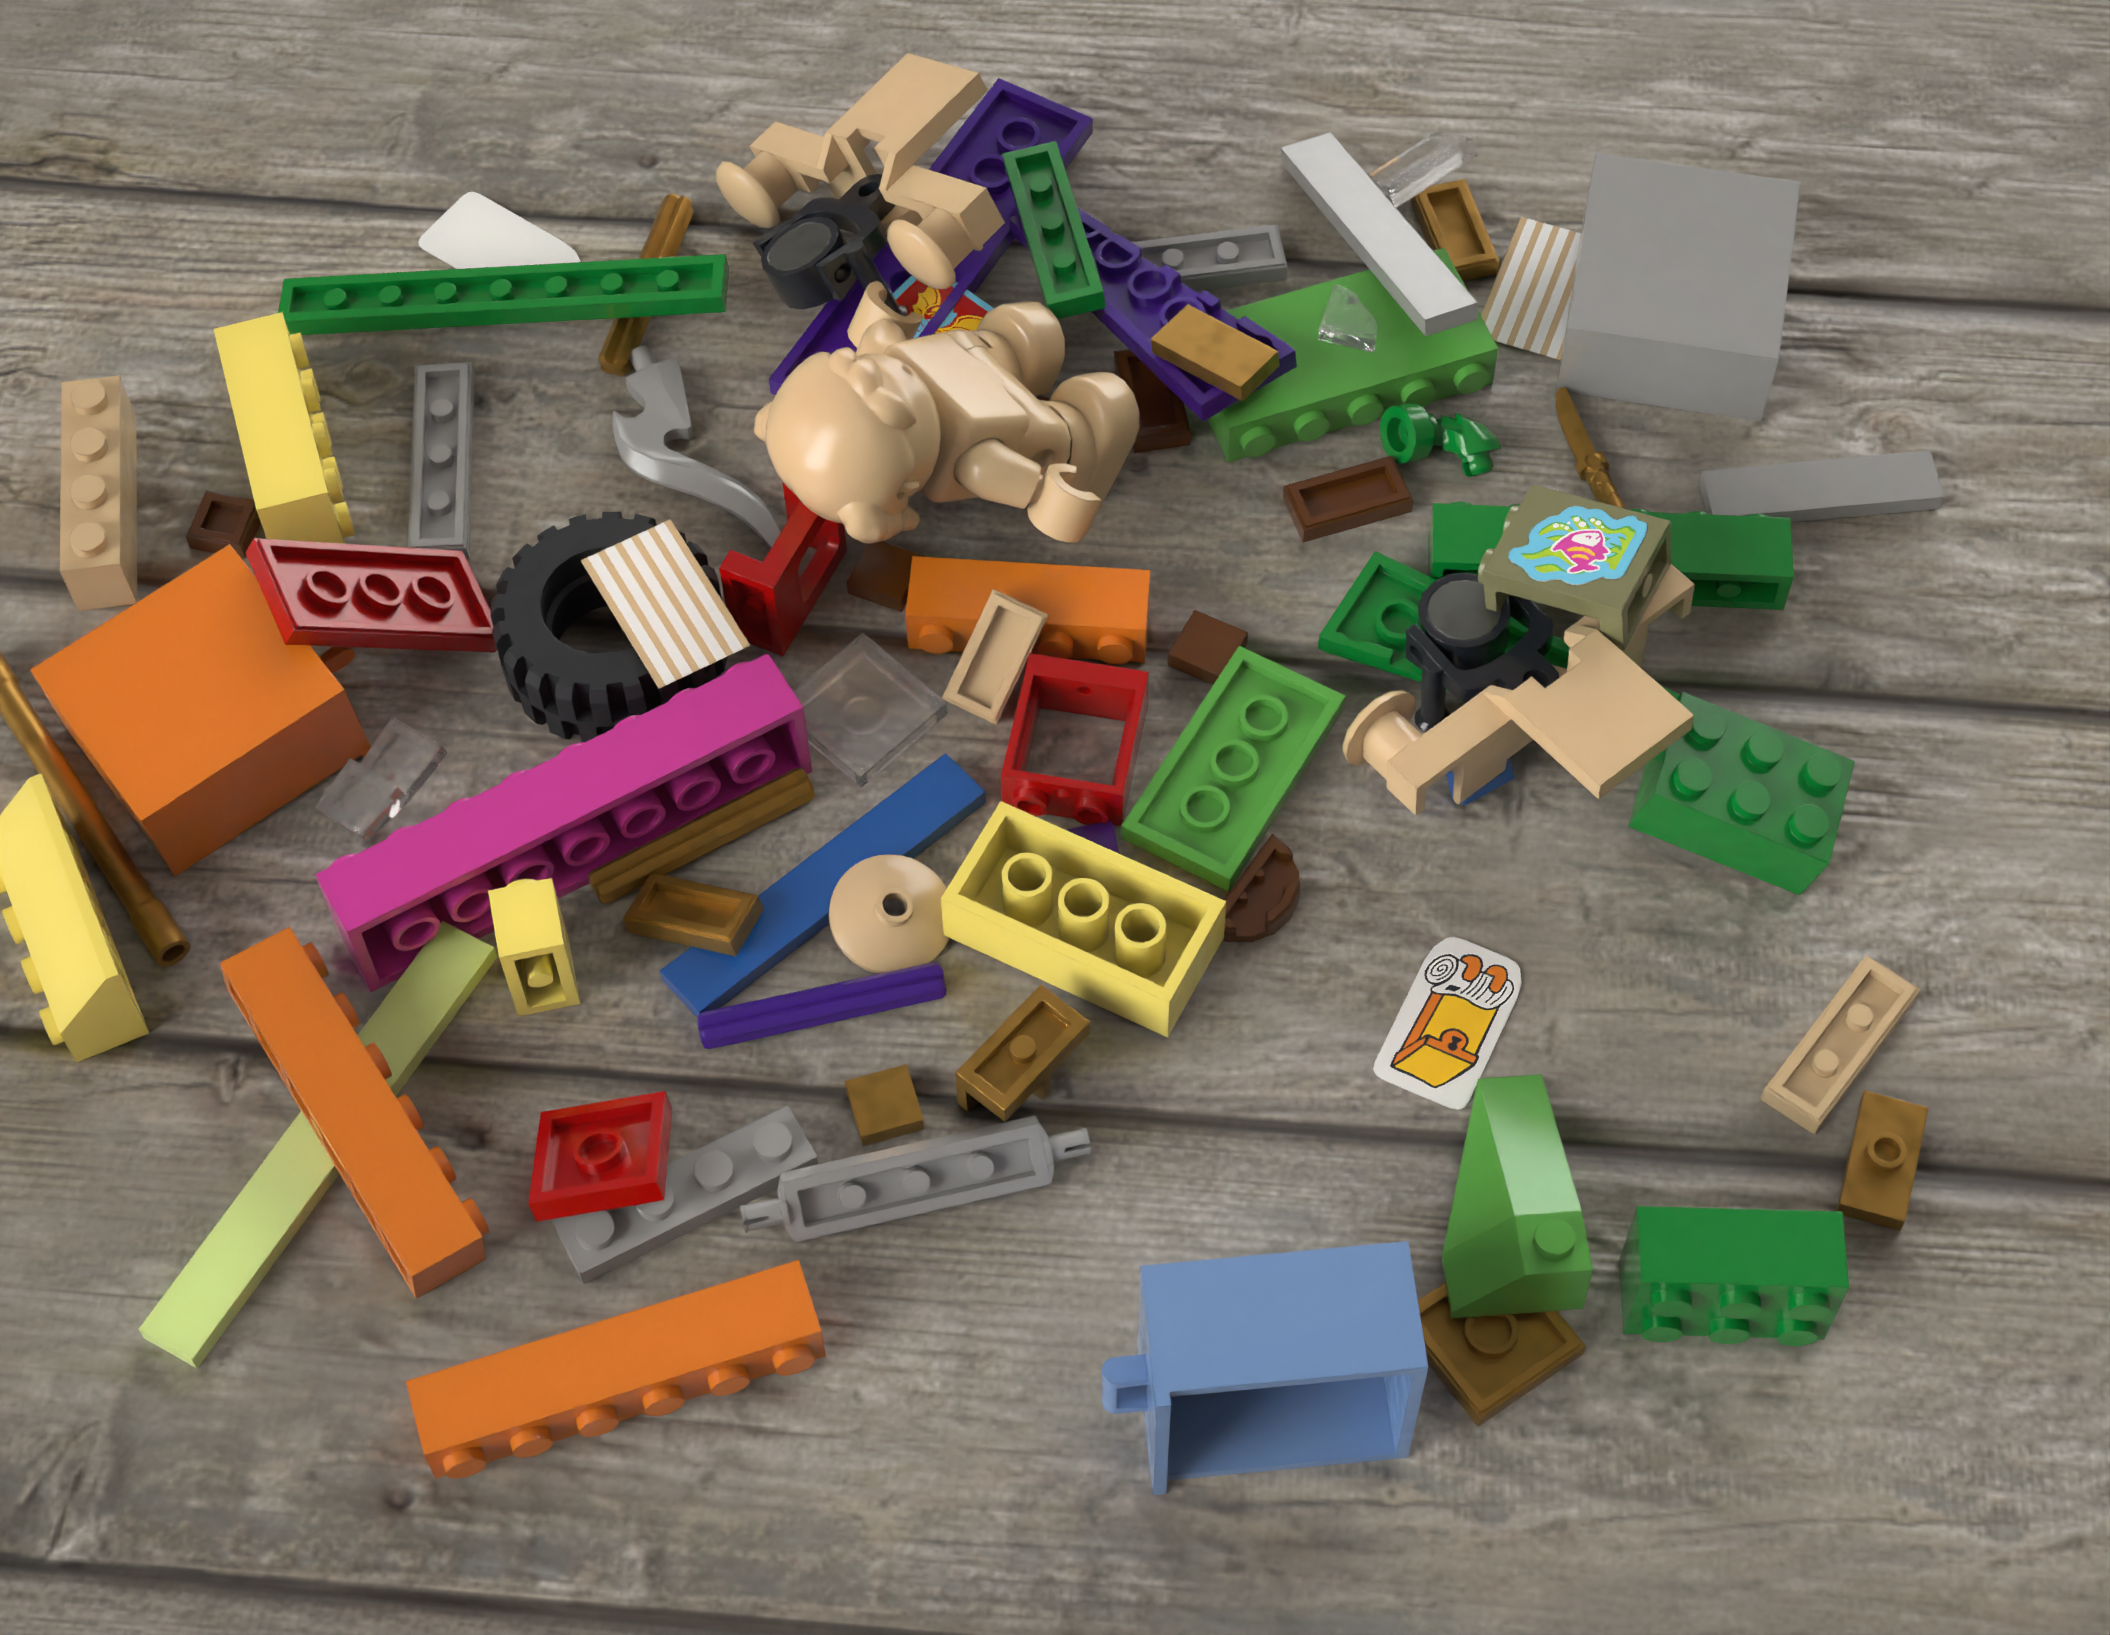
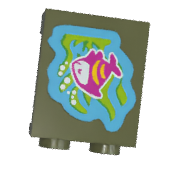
[1478,484,1672,650]

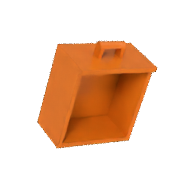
[30,544,374,877]

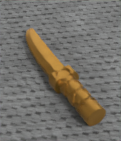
[1555,387,1627,509]

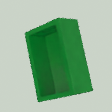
[1628,692,1855,895]
[1619,1206,1849,1346]

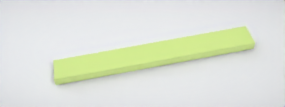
[138,921,497,1368]

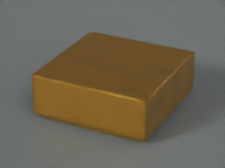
[845,1064,925,1147]

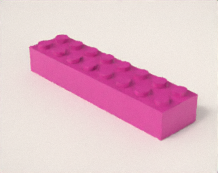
[315,653,812,992]

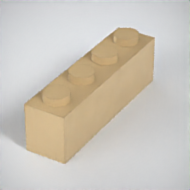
[60,375,137,611]

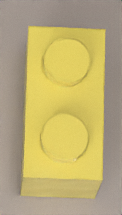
[488,878,580,1017]

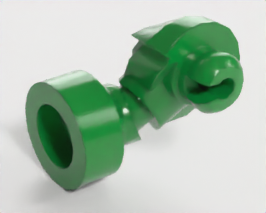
[1380,403,1501,477]

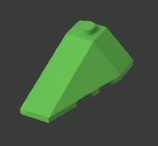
[1441,1074,1593,1319]

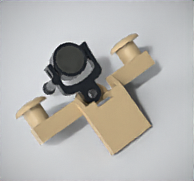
[716,53,1005,316]
[1342,564,1695,816]

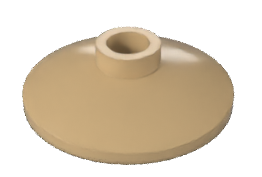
[829,854,949,974]

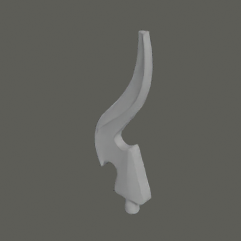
[613,346,781,549]

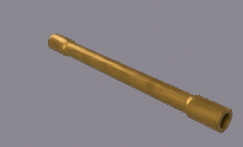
[0,652,191,967]

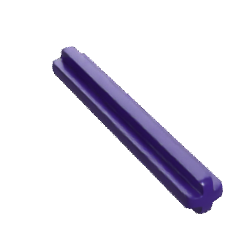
[697,962,947,1049]

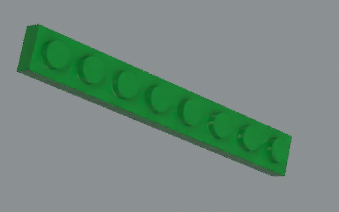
[278,254,729,335]

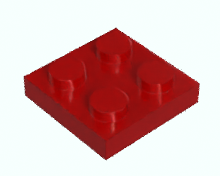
[528,1091,673,1222]

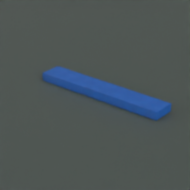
[660,753,986,1017]

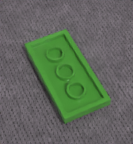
[1121,646,1346,892]

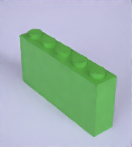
[1208,248,1498,462]

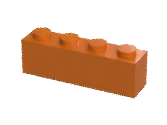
[905,556,1150,665]

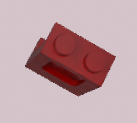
[719,482,847,656]

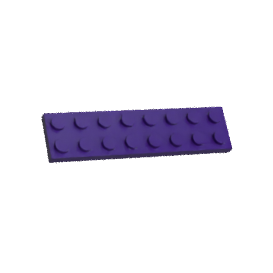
[769,78,1093,395]

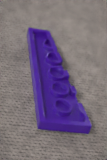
[1009,207,1297,422]

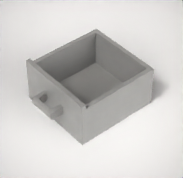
[1556,153,1801,421]

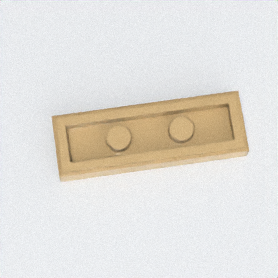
[1760,955,1921,1135]

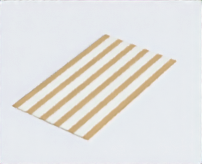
[1481,217,1581,360]
[581,519,750,689]

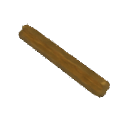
[598,193,693,377]
[588,768,815,903]

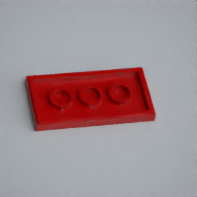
[245,538,497,653]

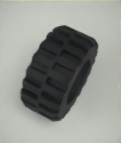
[490,512,727,743]

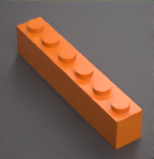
[220,926,489,1299]
[405,1260,826,1479]

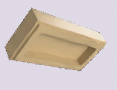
[942,589,1049,725]

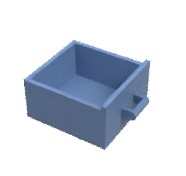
[1102,1241,1428,1495]

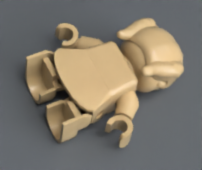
[754,281,1139,544]

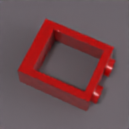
[1001,653,1149,826]

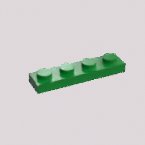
[1002,141,1106,320]

